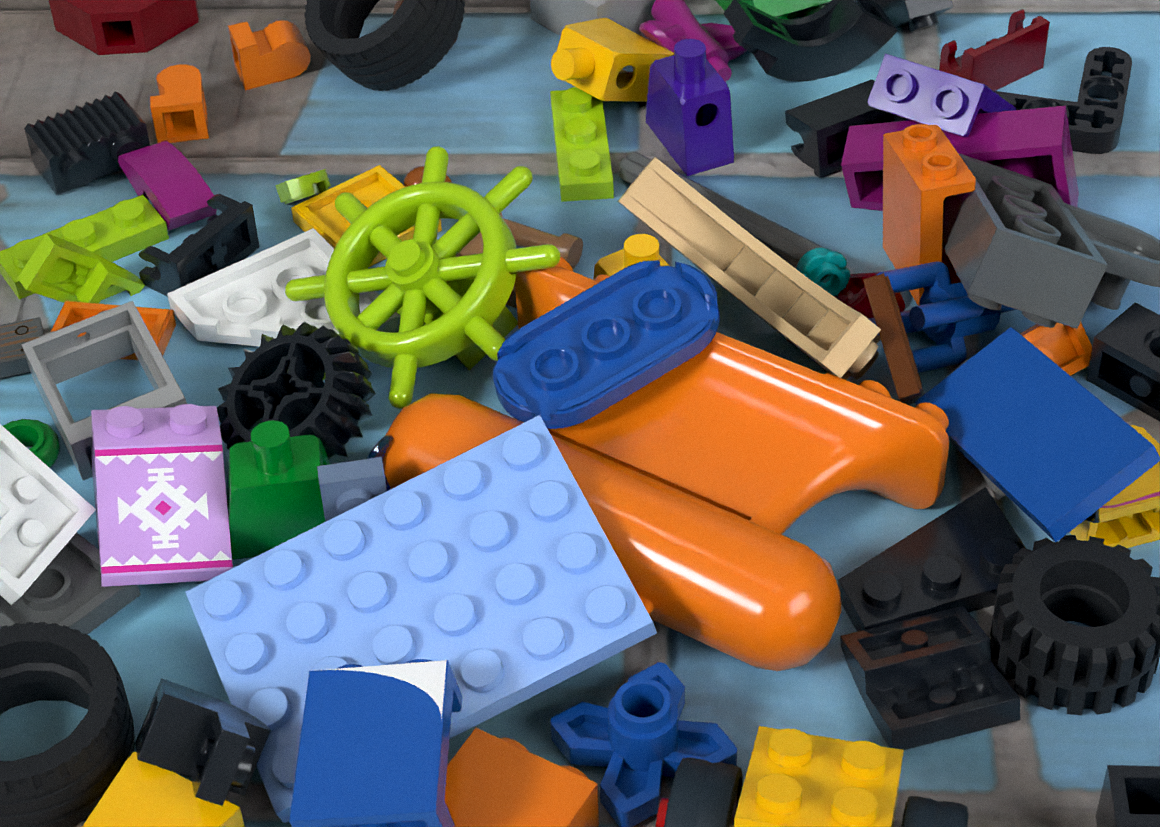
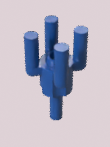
[868,261,1017,373]

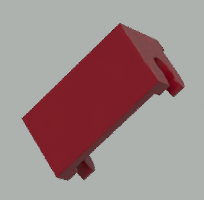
[939,9,1050,91]

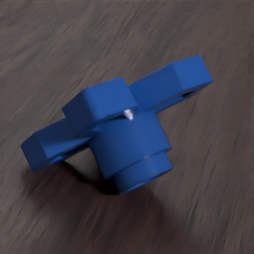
[550,662,737,827]

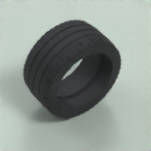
[305,0,465,91]
[0,622,135,827]

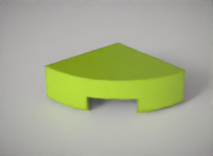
[275,169,331,204]

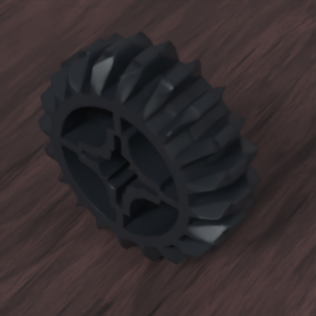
[217,322,376,459]

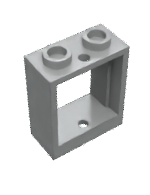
[21,301,187,480]

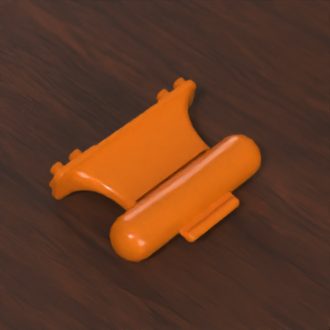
[382,257,949,671]

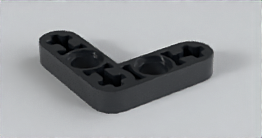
[994,47,1132,154]

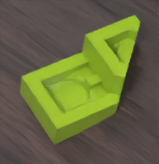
[18,233,145,304]

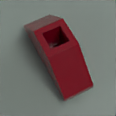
[49,0,199,55]

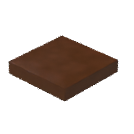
[863,273,925,405]

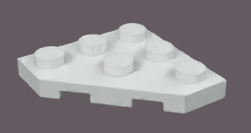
[167,228,400,347]

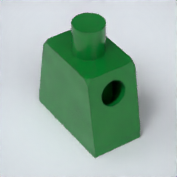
[227,420,330,560]

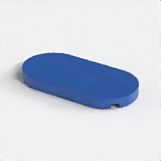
[493,260,720,429]

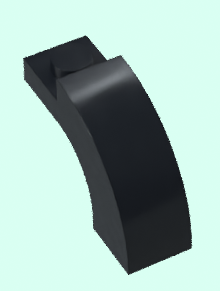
[723,0,898,81]

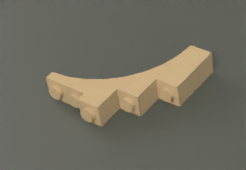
[617,157,881,380]

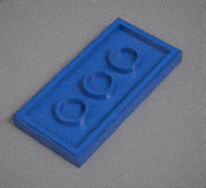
[914,327,1160,542]

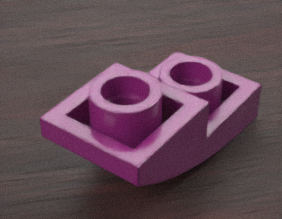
[118,141,217,231]

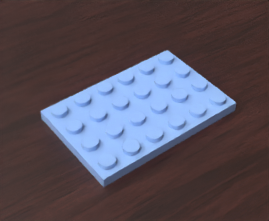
[185,415,657,823]

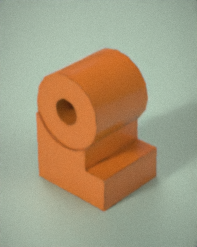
[228,20,311,90]
[150,64,209,143]

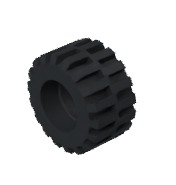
[990,535,1160,716]

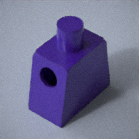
[646,39,734,176]

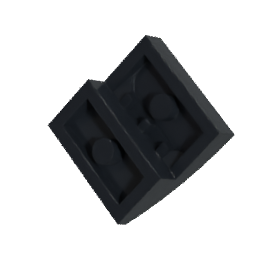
[840,605,1020,750]

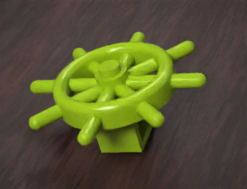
[285,146,560,409]

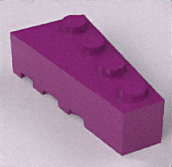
[841,106,1079,211]

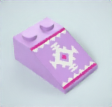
[91,404,233,587]

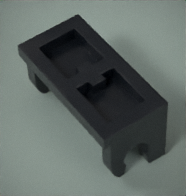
[785,79,906,178]
[139,194,260,297]

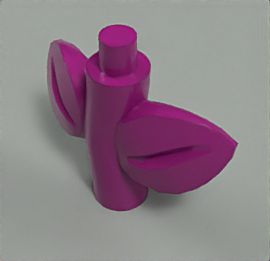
[639,0,747,82]

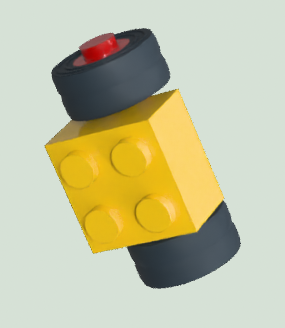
[655,726,969,827]

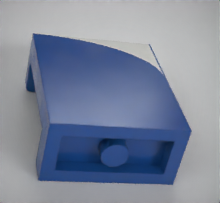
[289,659,462,827]

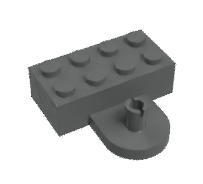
[942,153,1160,329]

